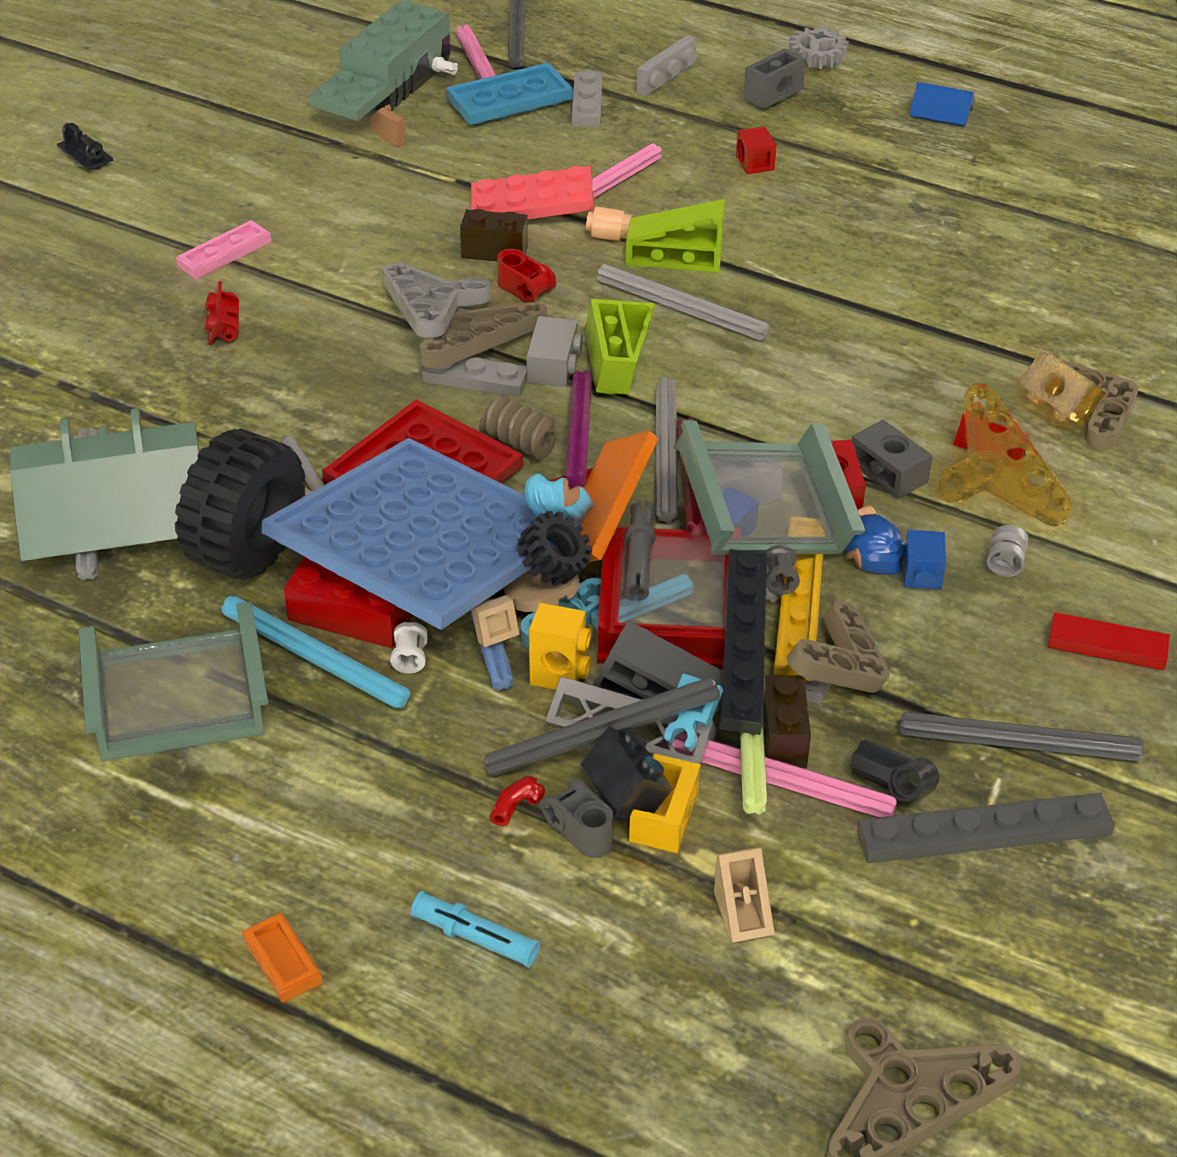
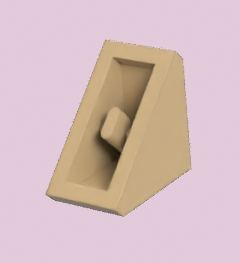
[714,847,775,943]

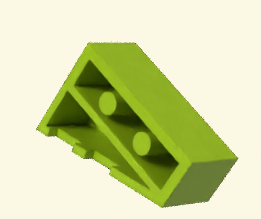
[626,199,725,273]

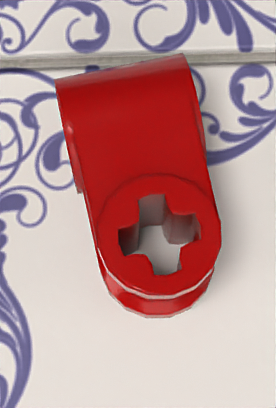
[497,249,557,303]

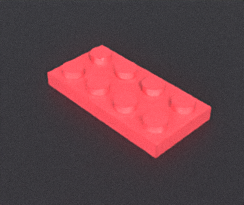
[471,166,595,219]

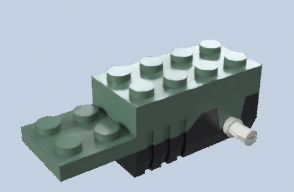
[309,0,458,121]

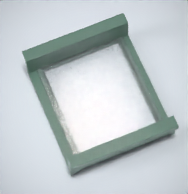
[673,420,865,555]
[78,601,268,761]

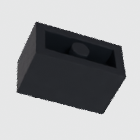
[581,727,673,822]

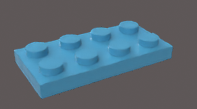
[446,62,573,125]

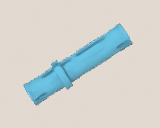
[410,890,541,968]

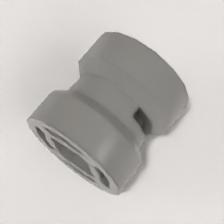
[987,525,1029,577]

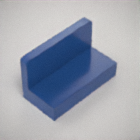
[910,82,975,126]

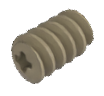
[479,395,556,460]

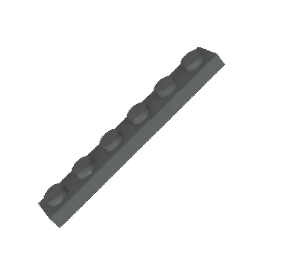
[857,793,1115,863]

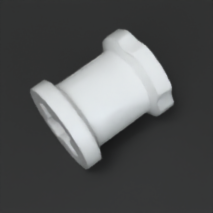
[390,622,428,674]

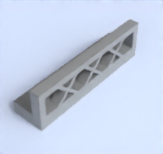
[546,677,717,764]

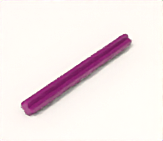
[566,370,592,488]

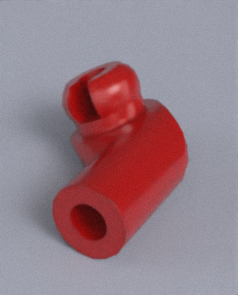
[489,776,545,826]

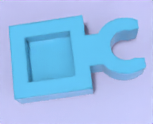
[664,673,723,752]

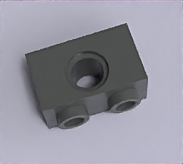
[744,48,806,109]
[852,419,933,499]

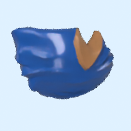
[844,514,905,575]

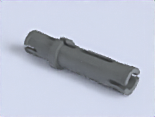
[624,501,655,601]

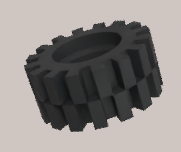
[517,511,592,586]

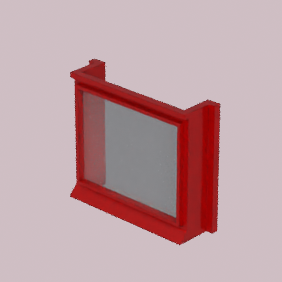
[597,527,740,670]

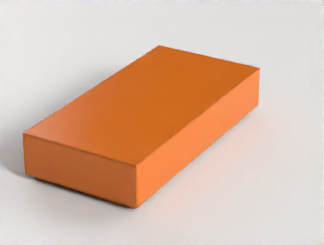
[242,912,323,1003]

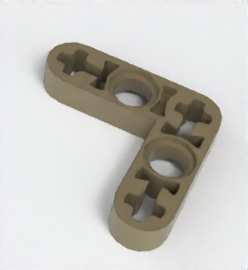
[1040,359,1139,450]
[787,600,890,693]

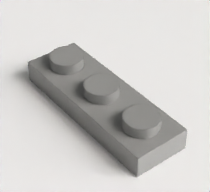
[637,35,697,97]
[572,70,603,127]
[422,357,527,397]

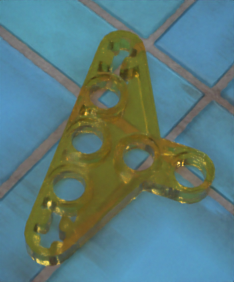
[938,383,1072,527]

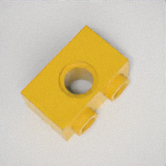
[529,603,591,690]

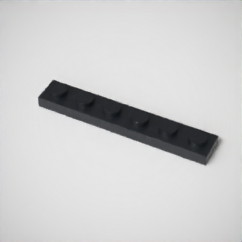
[719,549,767,735]

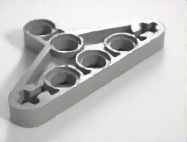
[383,263,491,338]

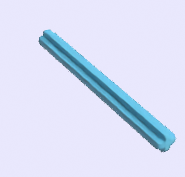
[221,596,410,708]

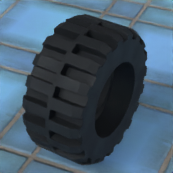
[174,429,305,580]

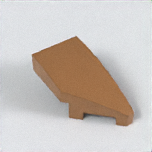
[368,105,406,147]

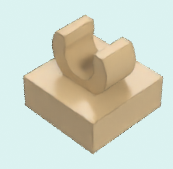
[472,595,519,648]

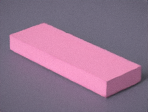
[176,220,272,279]

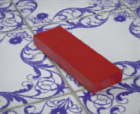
[1048,612,1170,670]

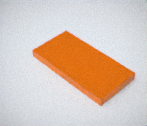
[556,430,658,562]

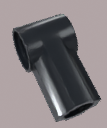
[850,739,939,802]

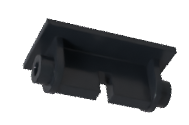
[56,123,113,171]

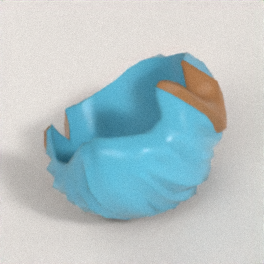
[524,474,594,525]

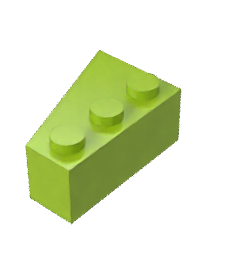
[584,299,655,394]

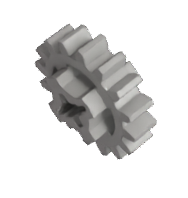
[788,27,849,69]

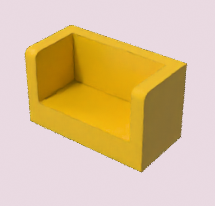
[629,754,701,853]

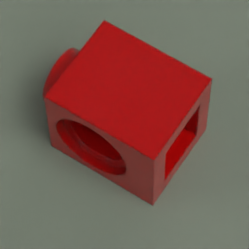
[736,126,777,174]

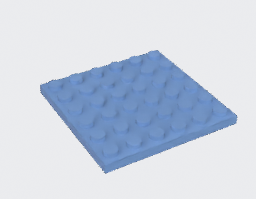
[262,438,582,630]

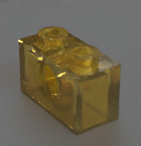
[1018,349,1106,426]

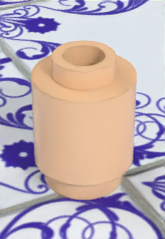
[586,206,632,242]

